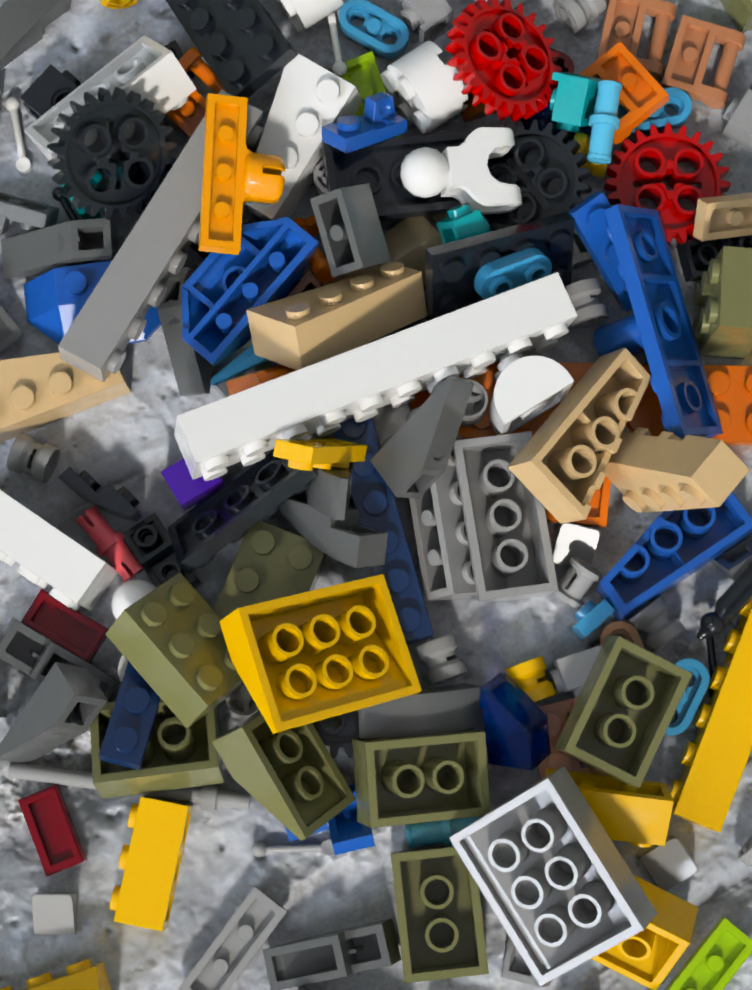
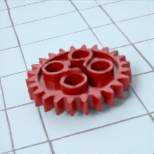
[445,0,562,122]
[603,123,731,246]

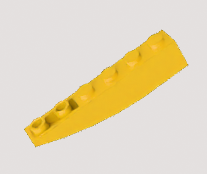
[669,600,752,832]

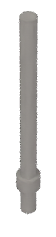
[8,762,251,810]

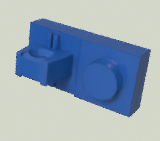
[322,92,407,154]

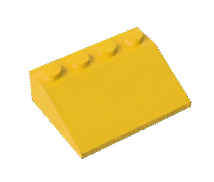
[219,574,422,734]

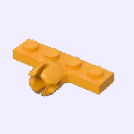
[198,93,285,255]

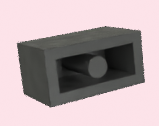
[310,183,391,278]

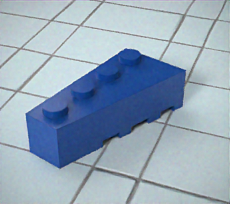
[597,492,752,621]

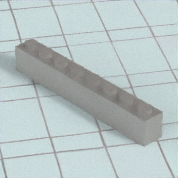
[58,89,264,382]

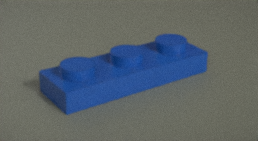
[567,191,632,312]

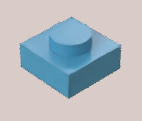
[571,598,616,641]

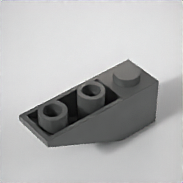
[1,218,118,278]
[157,267,213,397]
[370,376,474,499]
[0,662,108,764]

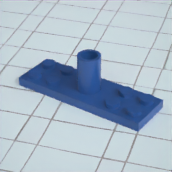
[593,204,723,439]

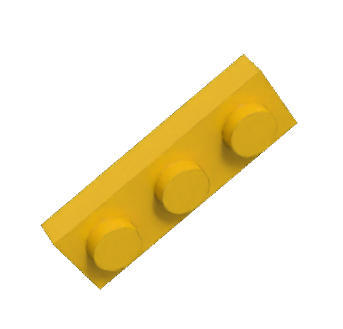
[273,438,367,471]

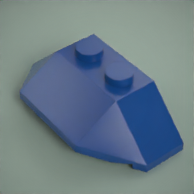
[181,217,319,366]
[23,261,161,345]

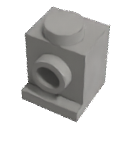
[399,0,454,45]
[549,644,603,697]

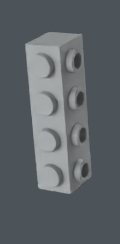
[409,435,477,601]

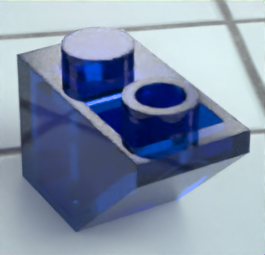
[479,673,551,771]

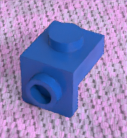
[328,784,375,855]

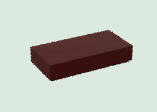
[21,589,109,663]
[18,784,87,877]

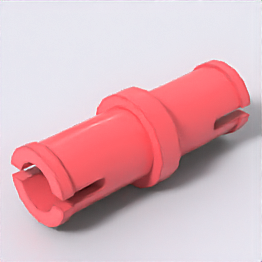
[75,506,144,582]

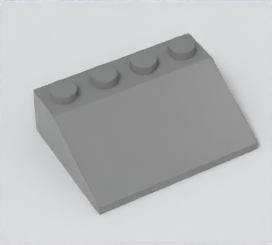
[449,766,657,986]

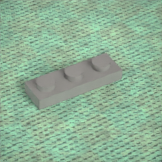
[178,885,288,990]

